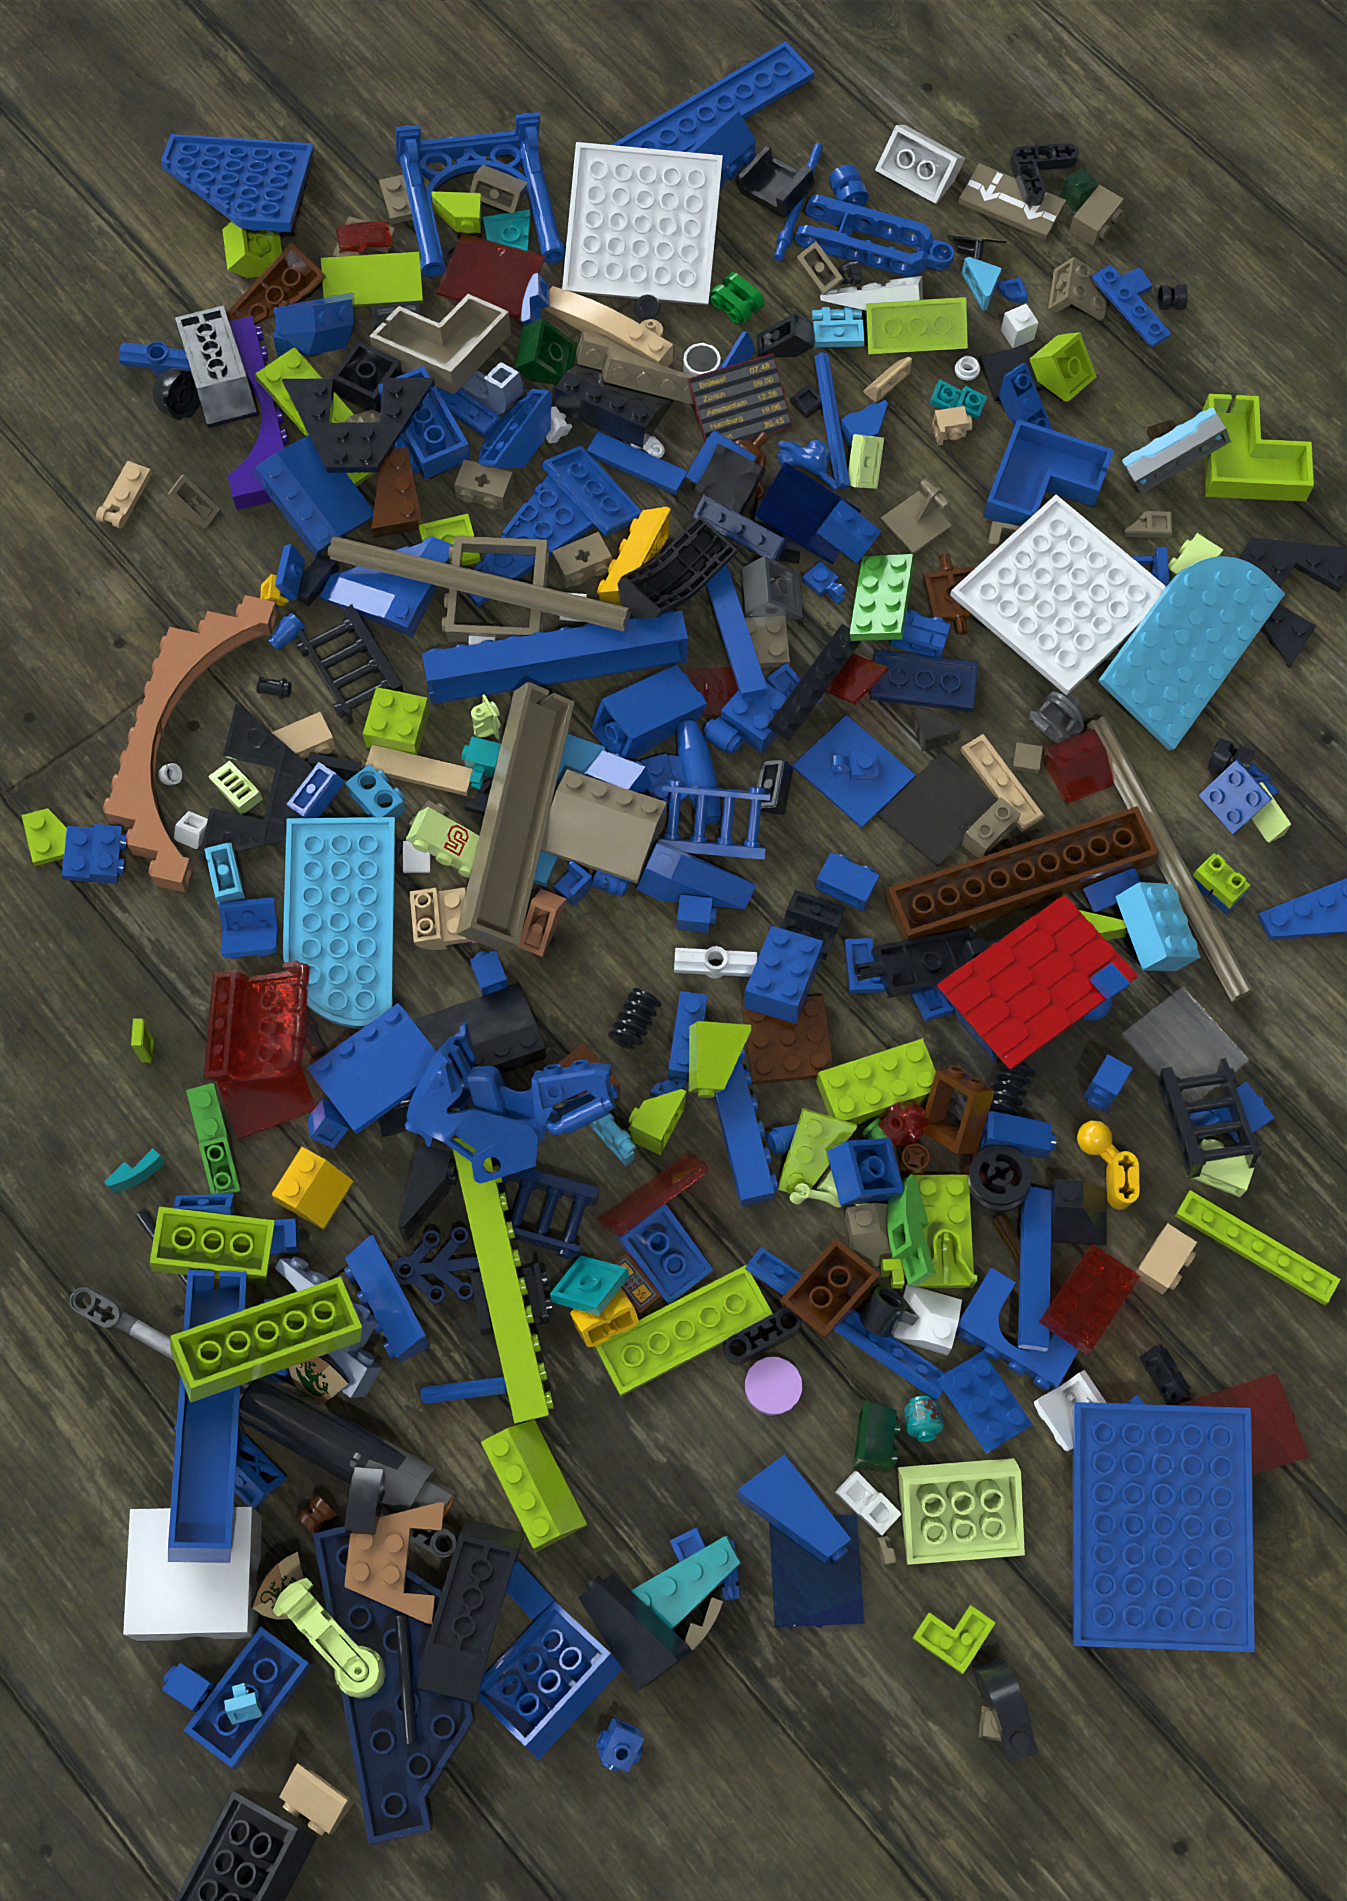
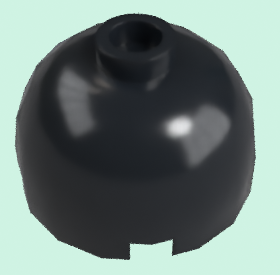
[152,368,200,420]

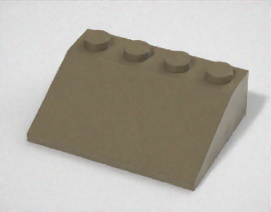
[540,770,667,883]

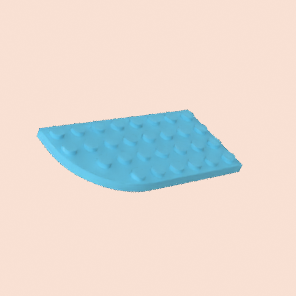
[1098,556,1285,750]
[283,817,396,1029]

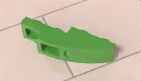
[186,1083,241,1194]
[887,1174,936,1287]

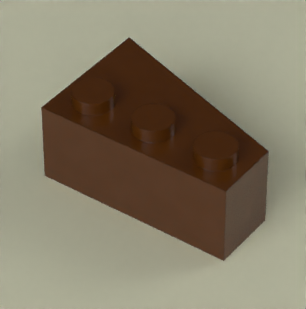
[371,447,423,538]

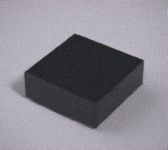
[790,384,822,419]

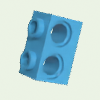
[345,764,406,819]

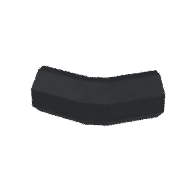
[617,516,737,619]

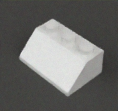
[875,125,965,204]

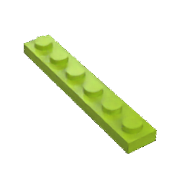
[1175,1190,1341,1305]

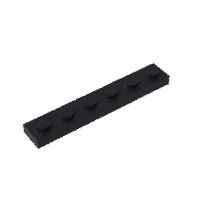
[767,623,862,742]

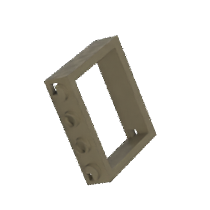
[442,536,550,643]

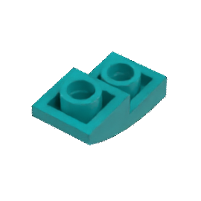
[928,380,987,419]

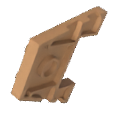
[344,1502,445,1624]

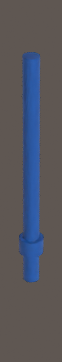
[773,143,823,262]

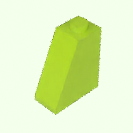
[689,1021,751,1098]

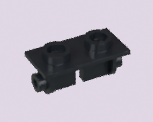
[1139,1344,1192,1405]

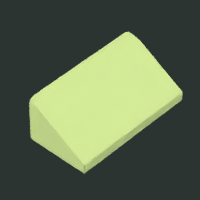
[848,434,884,489]
[1252,782,1291,843]

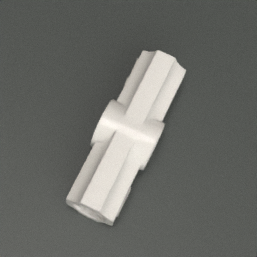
[674,946,757,979]

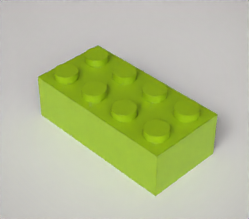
[816,1039,936,1125]

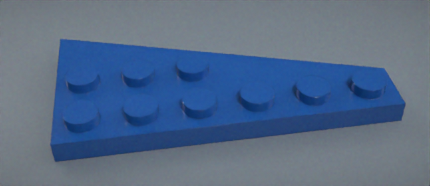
[464,474,595,608]
[1257,878,1347,940]

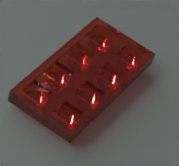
[1038,1244,1141,1356]

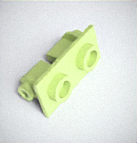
[471,694,501,739]

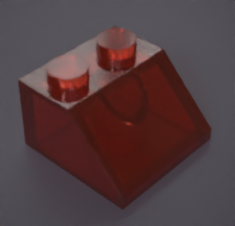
[1042,728,1114,805]

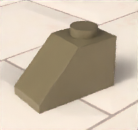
[797,241,844,295]

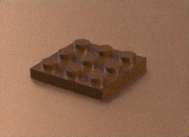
[742,996,833,1085]

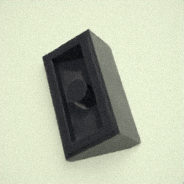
[297,555,339,607]
[757,760,793,815]

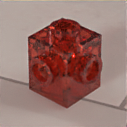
[879,1101,930,1147]

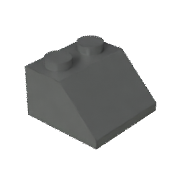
[742,556,803,620]

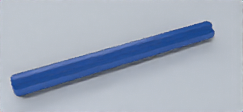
[814,352,850,489]

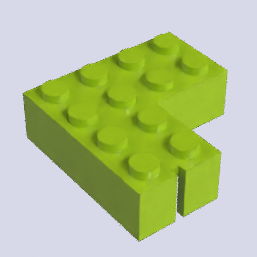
[1202,394,1314,502]

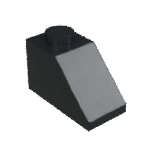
[757,314,814,357]

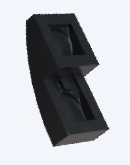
[345,1467,386,1535]

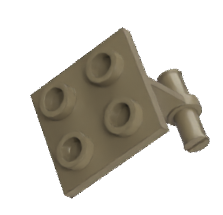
[880,478,952,555]

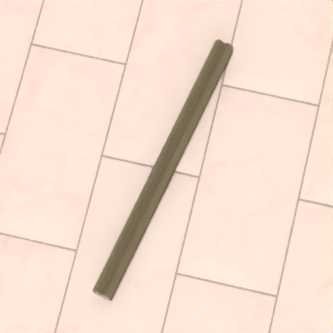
[328,536,631,631]
[1085,717,1253,1002]

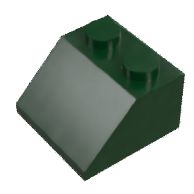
[514,318,578,385]
[853,1400,901,1473]

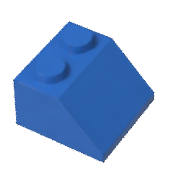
[817,499,882,563]

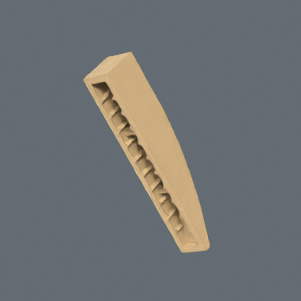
[543,286,673,367]

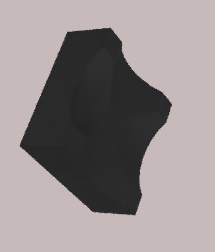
[695,443,766,514]

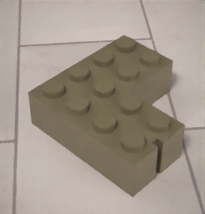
[370,294,511,394]

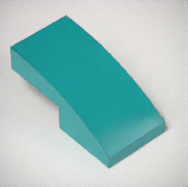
[104,1148,165,1193]

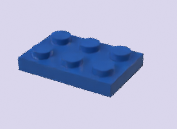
[937,1351,1033,1454]

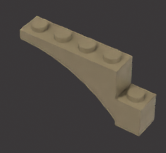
[576,330,694,405]

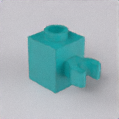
[461,737,501,790]

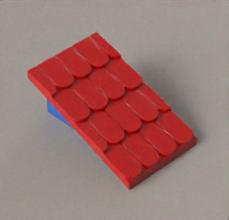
[937,895,1138,1071]

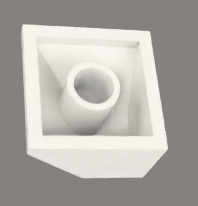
[893,1284,962,1355]

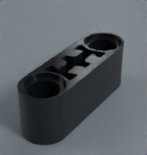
[724,1307,802,1366]

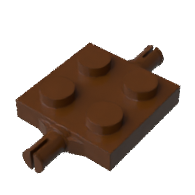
[923,554,975,635]

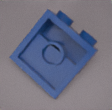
[62,824,127,884]

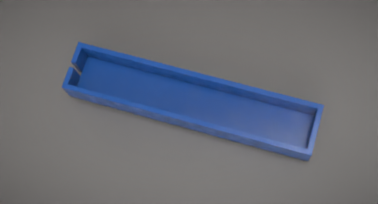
[422,610,688,705]
[168,1270,247,1563]

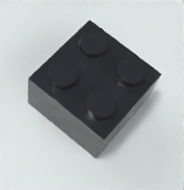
[331,340,403,412]

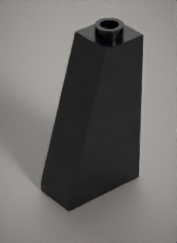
[578,1574,693,1691]

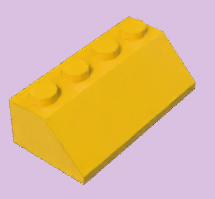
[597,507,671,606]

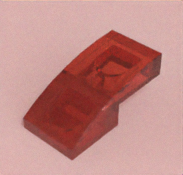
[336,221,392,252]

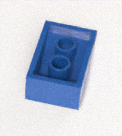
[612,1198,713,1305]

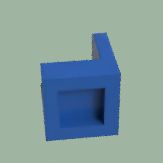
[554,860,592,907]
[308,1098,349,1149]
[271,1219,300,1255]

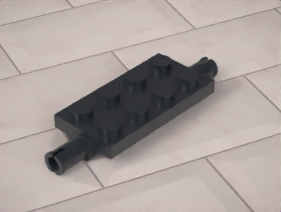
[854,928,1004,998]

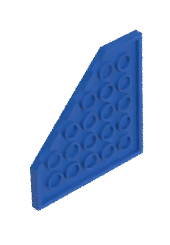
[161,134,314,233]

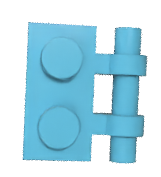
[812,307,864,348]
[589,1113,637,1166]

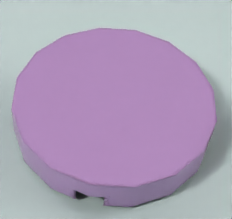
[745,1357,802,1416]

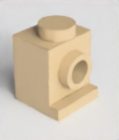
[932,406,972,445]

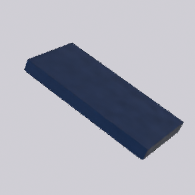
[870,650,979,712]

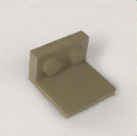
[1048,257,1107,321]

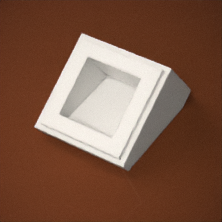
[174,811,208,849]
[403,841,431,873]

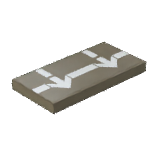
[958,163,1066,241]

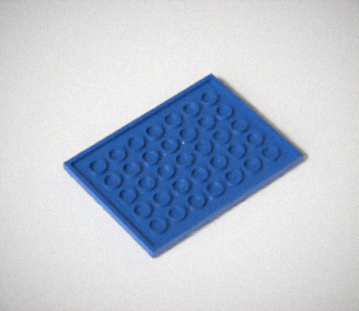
[1073,1402,1255,1652]

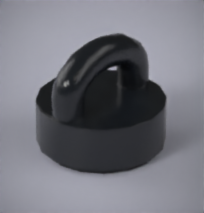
[839,259,863,285]
[635,294,661,320]

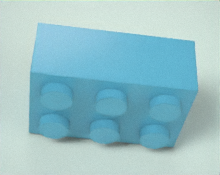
[1116,882,1200,971]

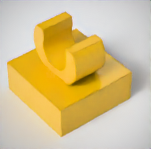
[260,574,289,606]

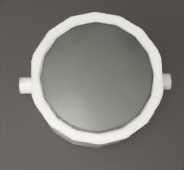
[683,343,721,376]

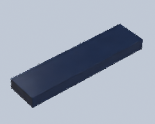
[692,494,788,562]

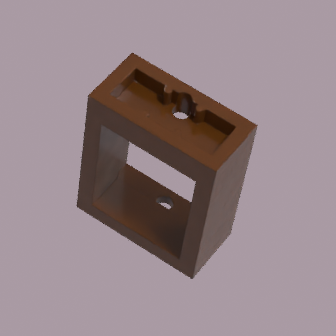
[920,1066,995,1155]

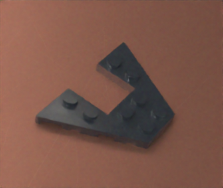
[282,378,435,473]
[1238,538,1347,668]
[198,704,321,861]

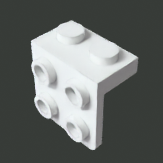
[1034,1370,1106,1451]

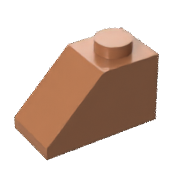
[518,889,566,957]

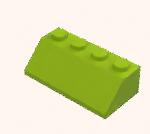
[150,1207,275,1285]
[481,1420,587,1553]

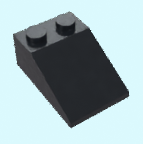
[398,1144,459,1241]

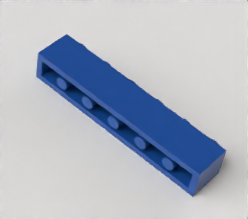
[714,1047,778,1207]

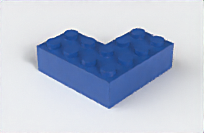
[983,419,1114,526]

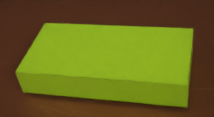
[131,1019,154,1063]

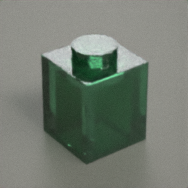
[1060,167,1098,213]

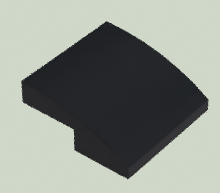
[780,890,846,960]

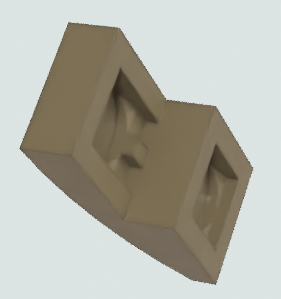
[685,1598,723,1651]

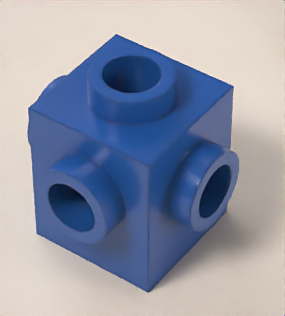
[596,1717,644,1772]

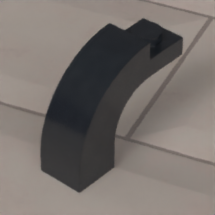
[972,1659,1039,1762]

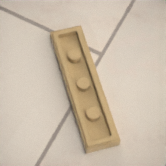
[961,734,1044,832]
[365,745,473,796]

